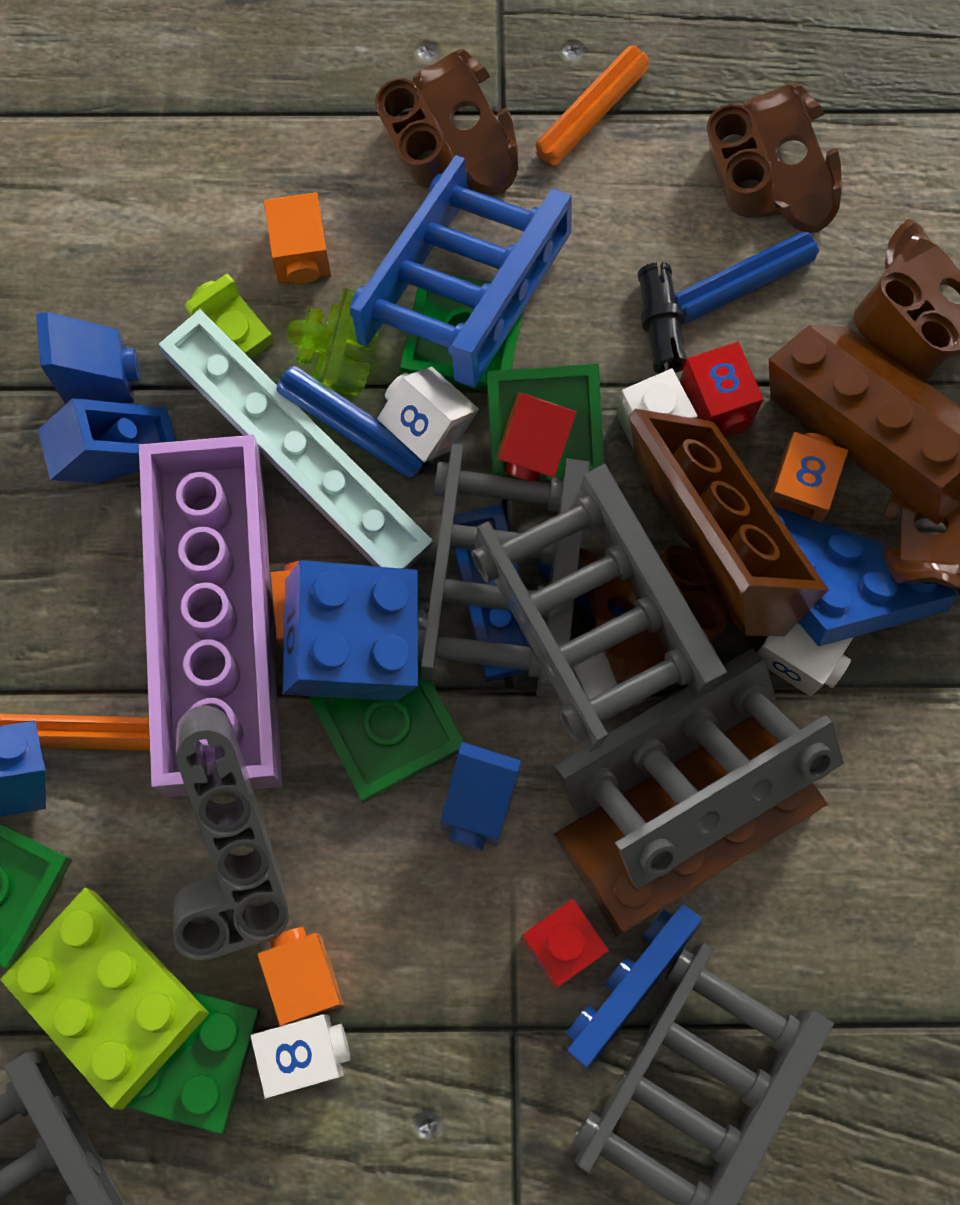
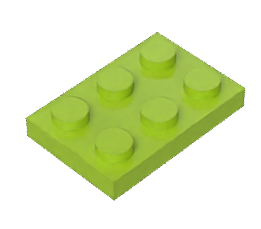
[0,887,209,1110]

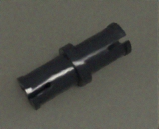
[637,262,688,374]

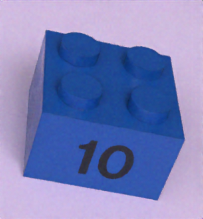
[283,560,418,701]

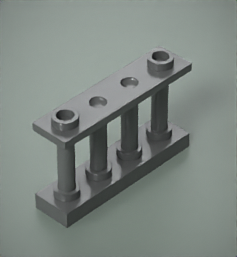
[418,443,590,698]
[471,464,727,752]
[554,648,844,890]
[571,943,834,1205]
[0,1051,126,1205]

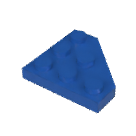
[771,505,958,647]

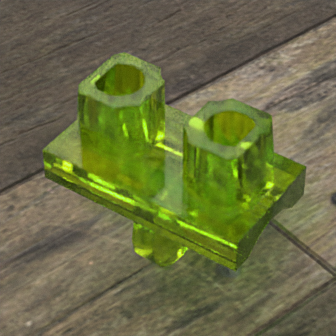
[286,288,379,396]

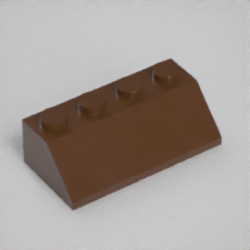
[769,325,960,525]
[629,409,829,637]
[554,716,828,937]

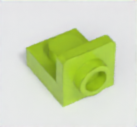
[185,274,274,359]

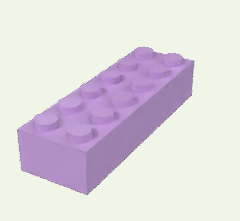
[139,435,283,798]

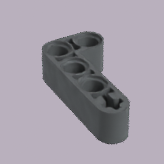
[173,706,289,961]

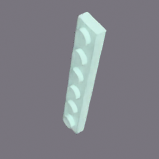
[158,309,433,569]

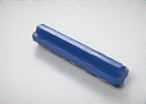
[675,232,819,323]
[276,366,424,478]

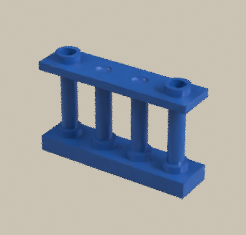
[350,155,572,388]

